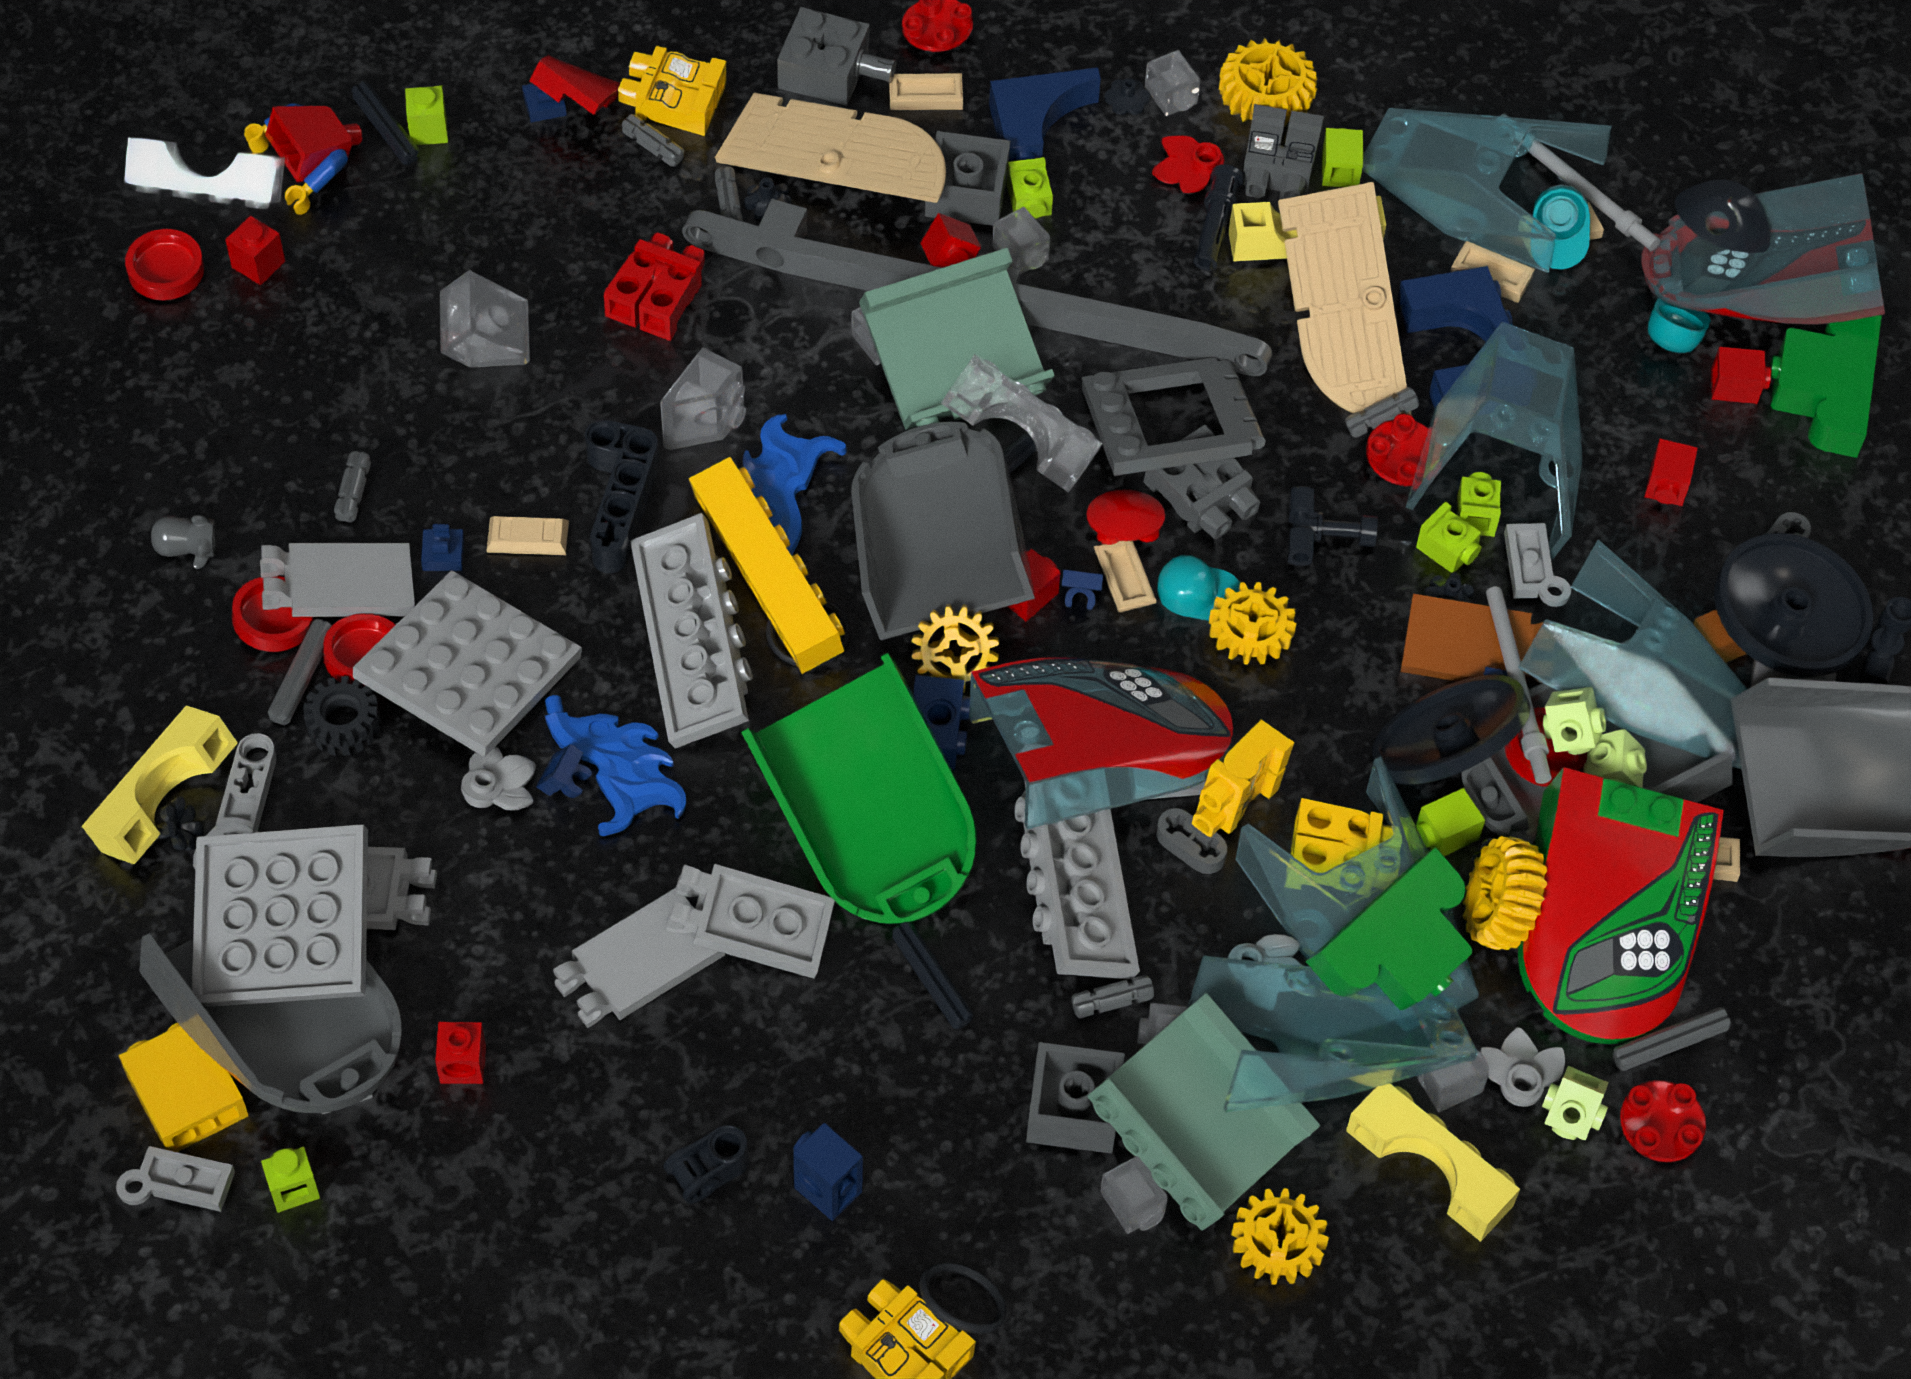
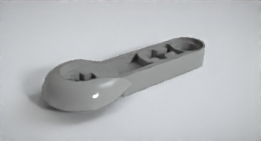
[193,733,276,871]

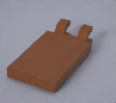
[1400,594,1560,685]

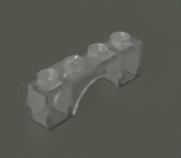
[124,137,285,209]
[941,354,1103,492]

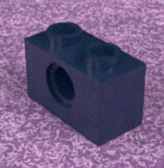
[913,675,971,770]
[793,1123,863,1221]

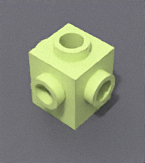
[1543,687,1606,755]
[1584,729,1647,788]
[1542,1066,1609,1140]

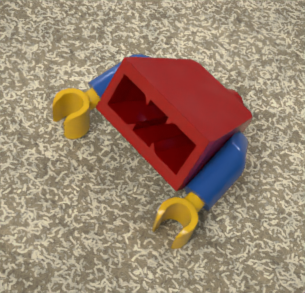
[244,103,362,215]

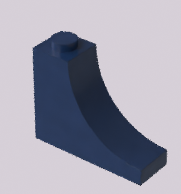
[989,67,1101,162]

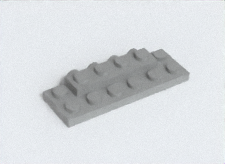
[630,513,753,748]
[1015,746,1140,979]

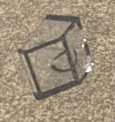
[440,270,530,367]
[660,347,746,450]

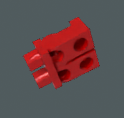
[604,232,705,341]

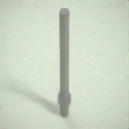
[1496,114,1660,251]
[1486,586,1552,784]

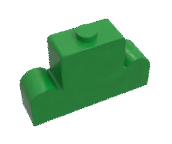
[1770,315,1882,458]
[1305,847,1472,1010]

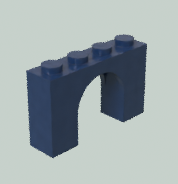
[1396,266,1536,424]

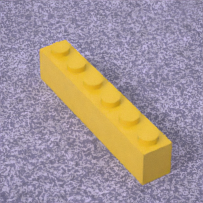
[689,457,845,674]

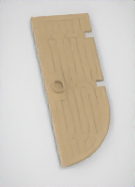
[715,93,946,203]
[1278,182,1412,416]

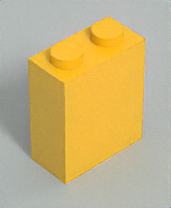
[118,1022,249,1152]

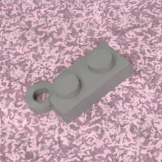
[1504,523,1571,607]
[116,1146,235,1212]

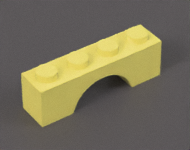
[1229,196,1386,261]
[82,706,238,864]
[1346,1079,1520,1242]

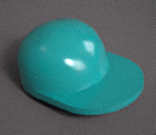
[1532,185,1590,269]
[1647,296,1711,353]
[1157,555,1240,621]

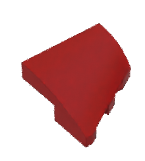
[529,55,621,115]

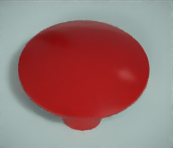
[902,0,973,52]
[1366,414,1445,486]
[1087,490,1165,545]
[1620,1080,1706,1162]

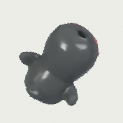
[151,515,216,569]

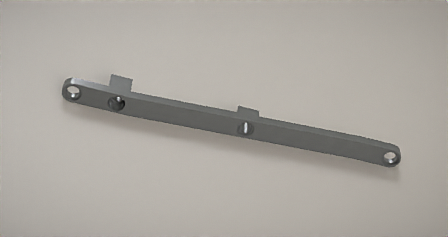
[682,199,1272,376]

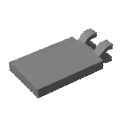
[260,543,415,617]
[367,847,437,930]
[665,864,834,979]
[553,888,725,1028]

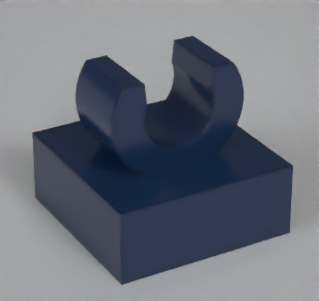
[522,84,567,123]
[421,524,464,571]
[1062,570,1103,610]
[536,744,592,798]

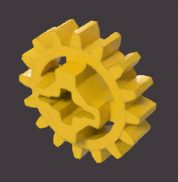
[1209,582,1296,665]
[912,604,999,692]
[1231,1188,1329,1285]

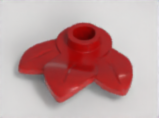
[1152,136,1224,193]

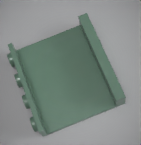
[859,248,1055,430]
[1087,993,1320,1231]

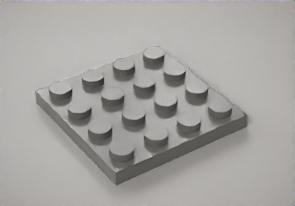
[353,570,582,757]
[192,825,368,1007]

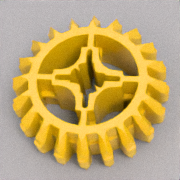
[1219,38,1317,127]
[1463,836,1547,950]

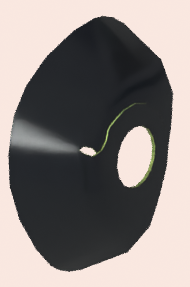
[1674,179,1770,253]

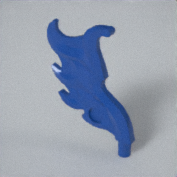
[743,414,847,556]
[545,695,686,836]

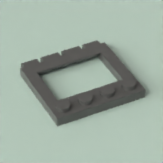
[1082,357,1266,476]

